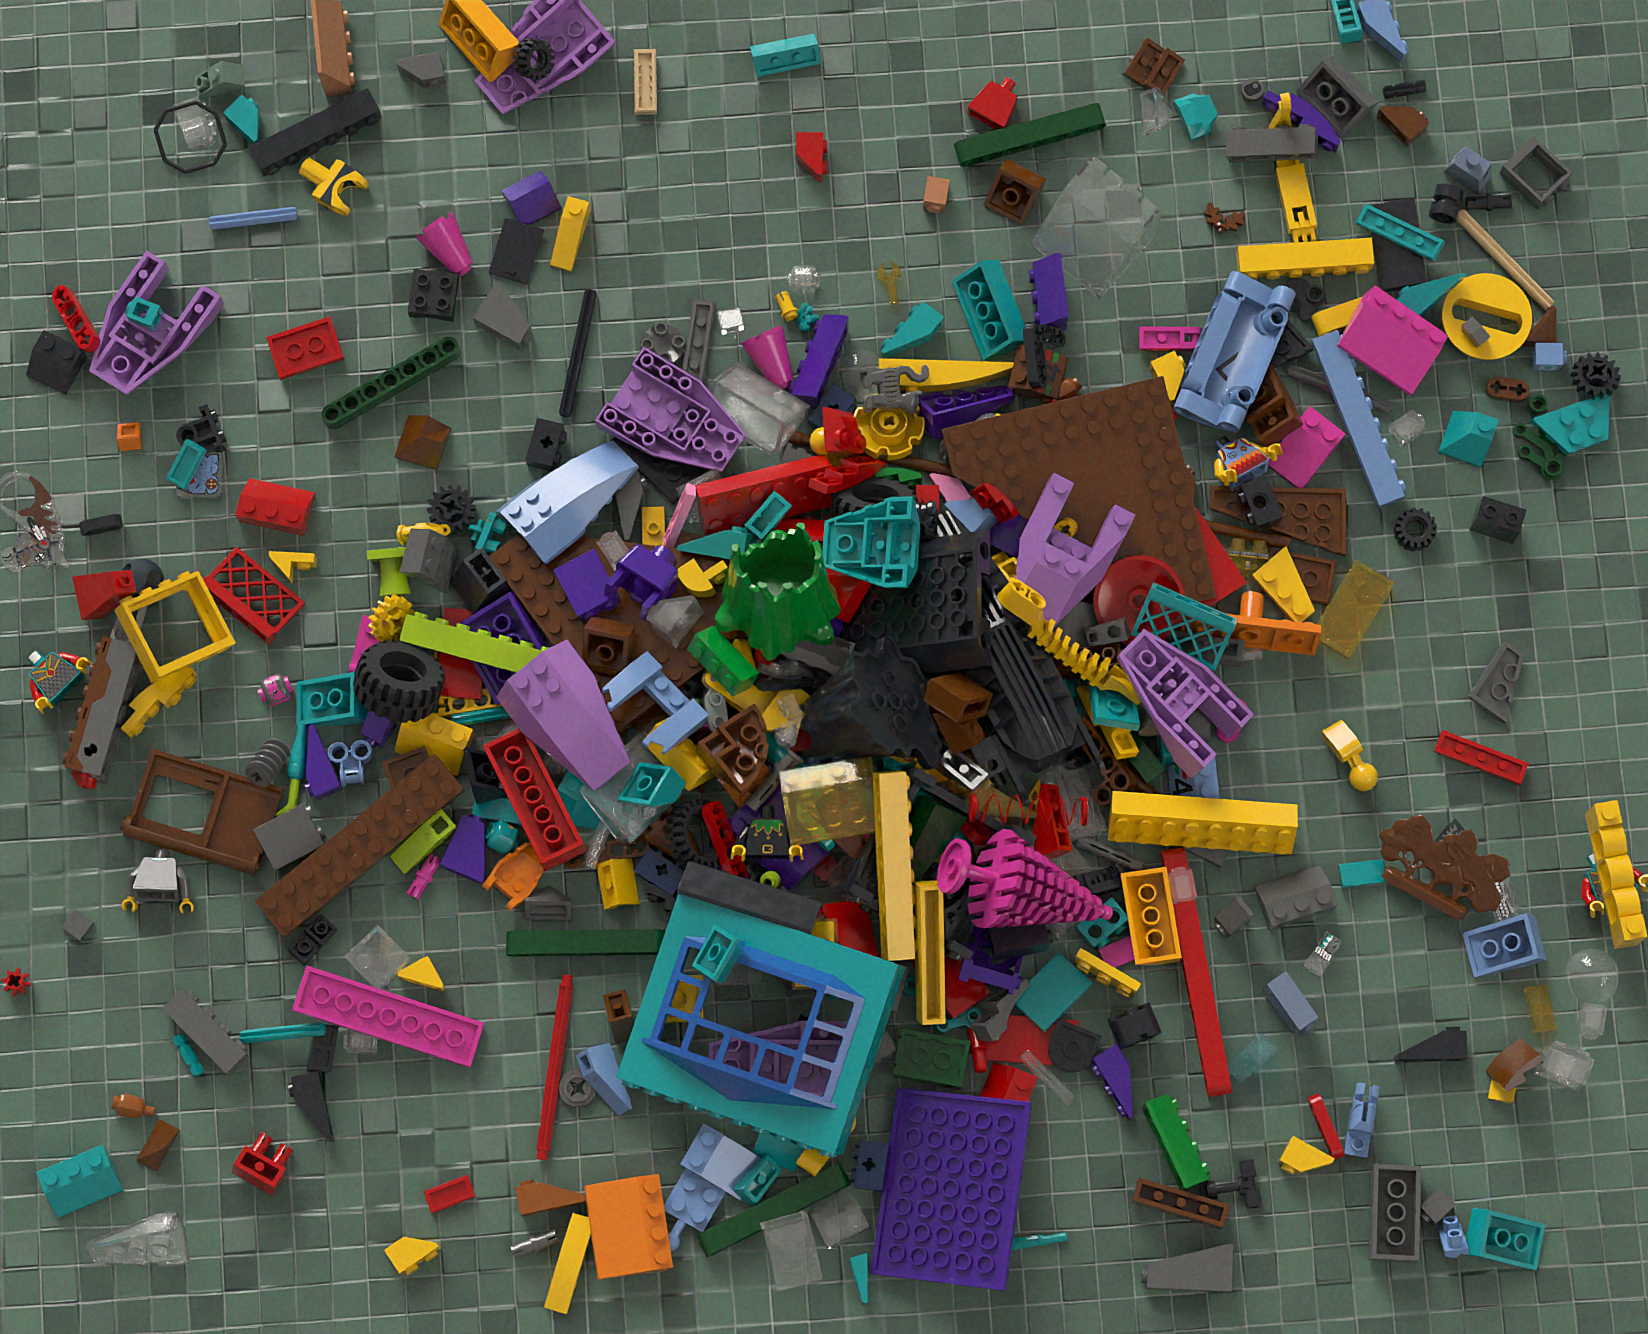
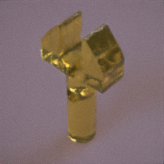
[877,261,901,304]

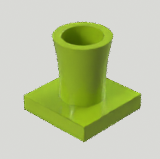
[367,547,411,597]

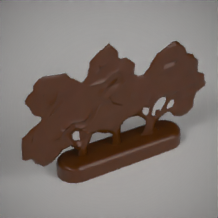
[1379,814,1511,920]

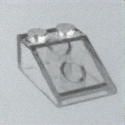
[759,1210,823,1291]

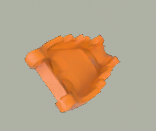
[482,842,544,911]

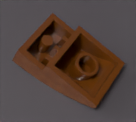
[1239,363,1303,447]

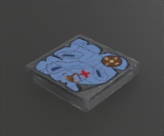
[176,452,223,498]

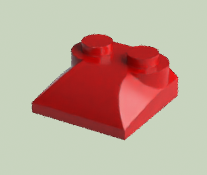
[822,407,867,457]

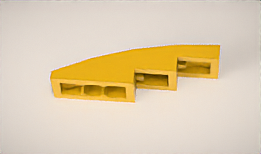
[544,1213,591,1314]

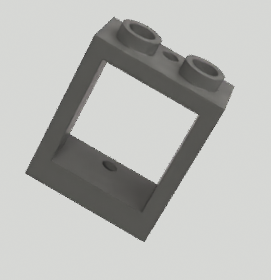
[1500,136,1572,209]

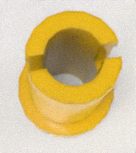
[775,291,798,321]

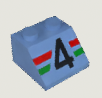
[1167,758,1220,799]

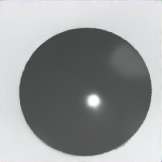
[640,322,685,364]

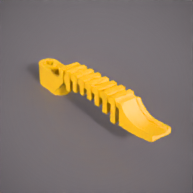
[997,578,1140,705]

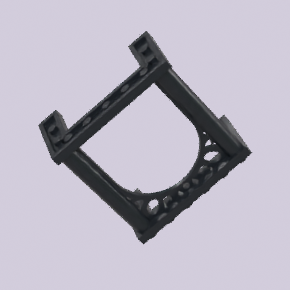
[835,768,1036,961]

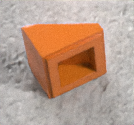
[117,422,142,451]

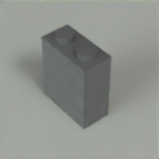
[253,803,326,870]

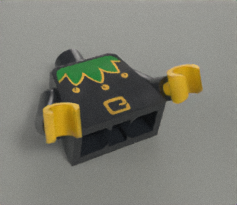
[731,806,804,862]

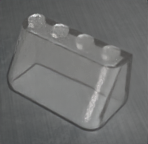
[710,362,810,455]

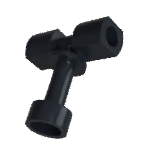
[1205,1159,1262,1209]

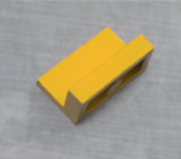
[597,859,640,909]

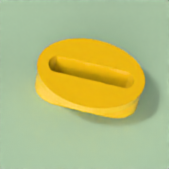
[1441,273,1532,360]

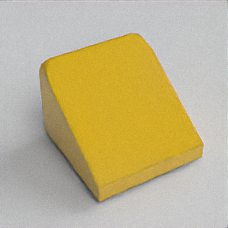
[1487,1079,1516,1104]

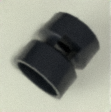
[1428,183,1464,224]

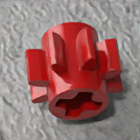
[1,967,32,997]

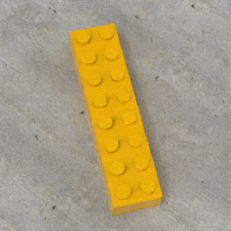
[1108,791,1298,855]

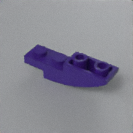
[1262,90,1340,153]

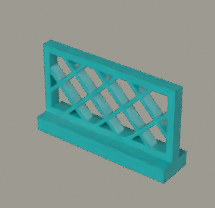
[1130,582,1238,671]

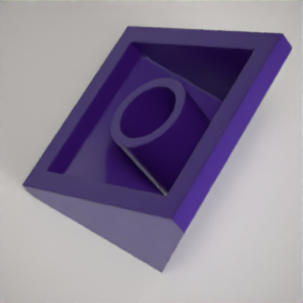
[502,170,562,225]

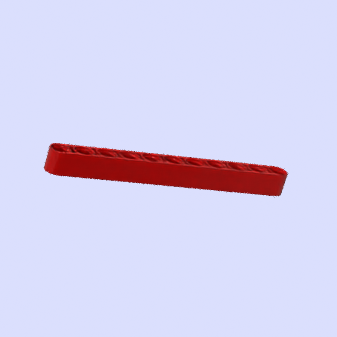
[1161,847,1232,1097]

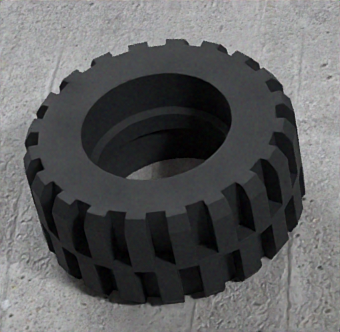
[830,477,918,519]
[353,641,445,723]

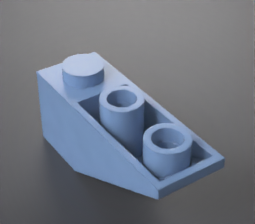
[1356,0,1408,62]
[576,1043,632,1116]

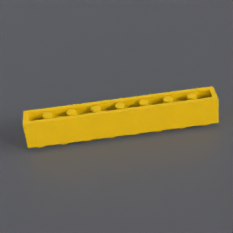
[873,770,918,961]

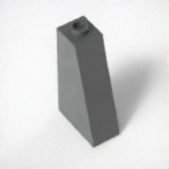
[1141,1244,1233,1293]

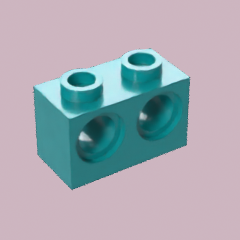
[1075,897,1128,950]

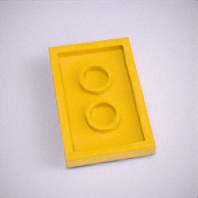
[1073,948,1141,998]

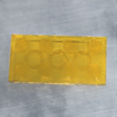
[1317,560,1395,660]

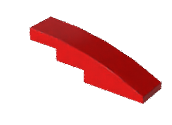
[808,455,886,494]

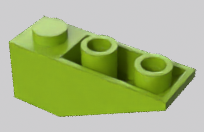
[390,809,457,875]

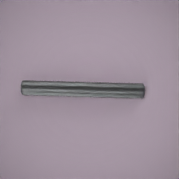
[1286,364,1393,414]

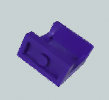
[554,549,622,622]

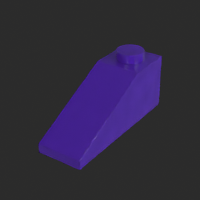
[305,724,343,801]

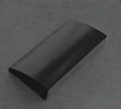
[1372,198,1426,292]

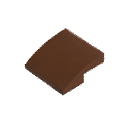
[1122,37,1185,97]
[1486,1038,1543,1092]

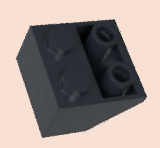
[450,547,512,614]

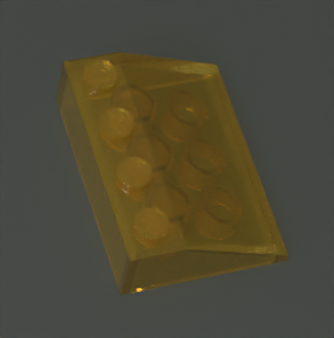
[779,756,875,846]

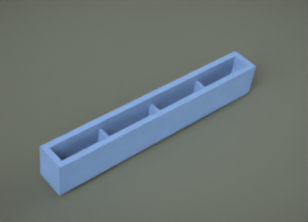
[1311,330,1407,509]

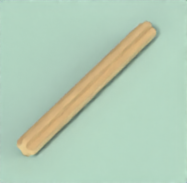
[1457,209,1554,311]

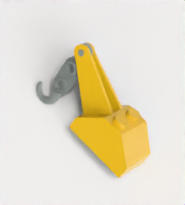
[702,672,809,733]

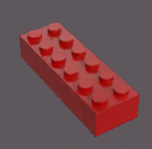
[695,454,832,536]
[483,728,586,872]

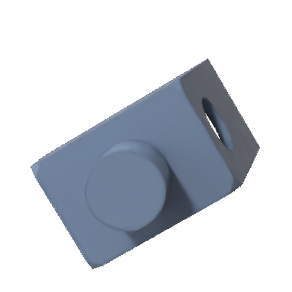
[1444,147,1492,195]

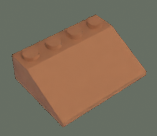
[311,0,355,96]

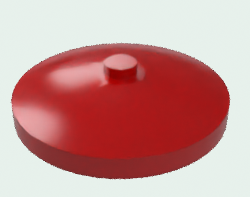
[1093,555,1185,645]

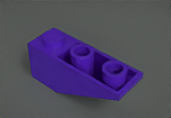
[1091,1044,1133,1121]

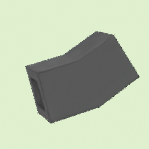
[1461,316,1490,348]

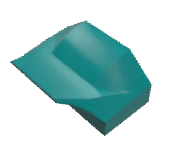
[1173,93,1218,142]

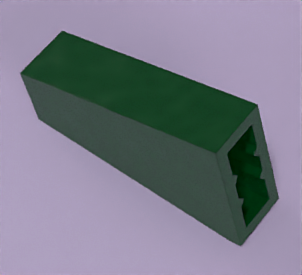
[909,796,968,885]

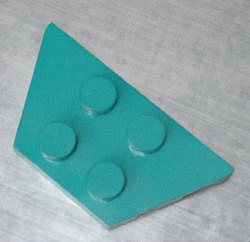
[1530,394,1610,455]

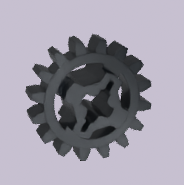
[1570,352,1621,400]
[427,484,477,534]

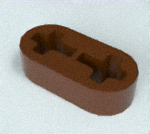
[1485,377,1529,403]

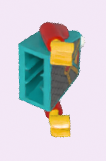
[28,651,92,714]
[1581,854,1648,918]

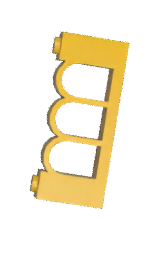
[1585,800,1648,949]

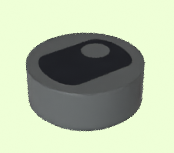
[1241,78,1264,102]

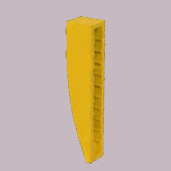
[879,358,1014,393]

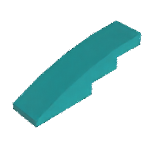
[745,491,792,544]
[472,798,569,827]

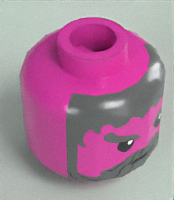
[258,673,293,706]

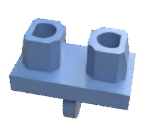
[1437,1216,1469,1258]

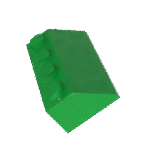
[1142,1094,1210,1191]

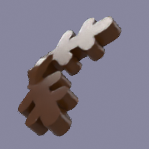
[1204,203,1246,234]

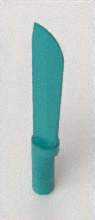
[1012,1232,1067,1251]

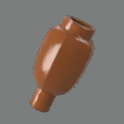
[1042,377,1082,404]
[111,1093,155,1118]

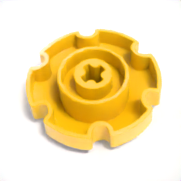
[854,393,925,460]

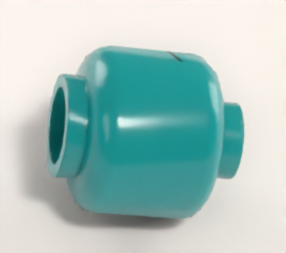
[485,820,520,854]

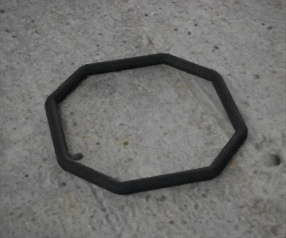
[154,100,227,173]

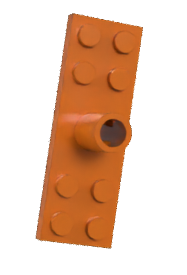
[1180,591,1322,656]

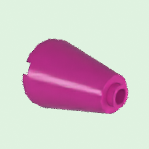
[415,212,473,276]
[741,326,793,391]

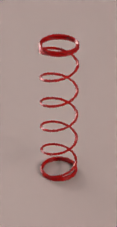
[969,793,1088,827]

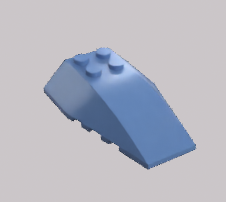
[496,440,639,565]

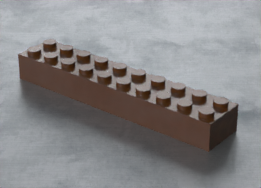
[255,754,466,937]

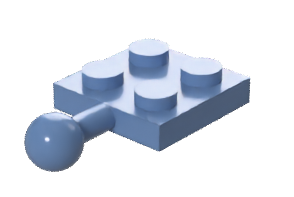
[664,1169,726,1251]

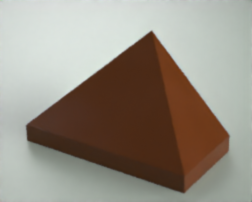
[1522,306,1556,347]
[137,1119,180,1171]

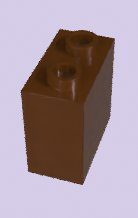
[923,672,993,723]

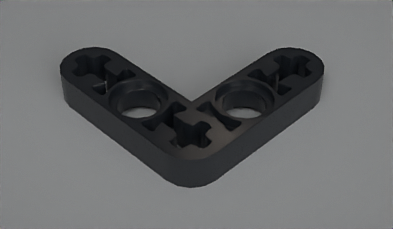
[1023,323,1066,390]

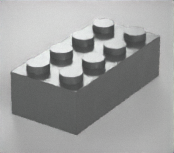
[1368,1164,1421,1263]

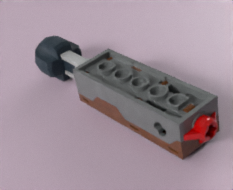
[63,559,164,790]

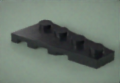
[1215,320,1313,381]

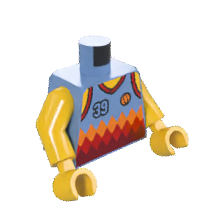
[1214,436,1283,491]

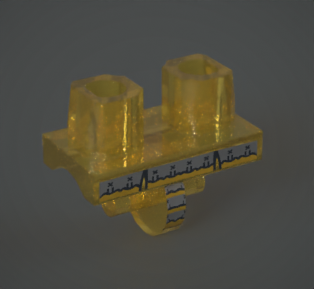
[1227,538,1269,576]

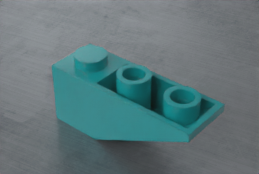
[880,301,944,359]

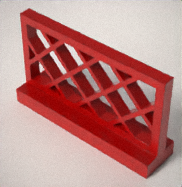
[203,547,305,645]

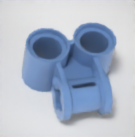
[328,740,374,787]

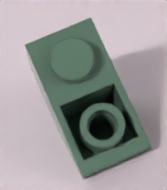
[195,61,245,98]

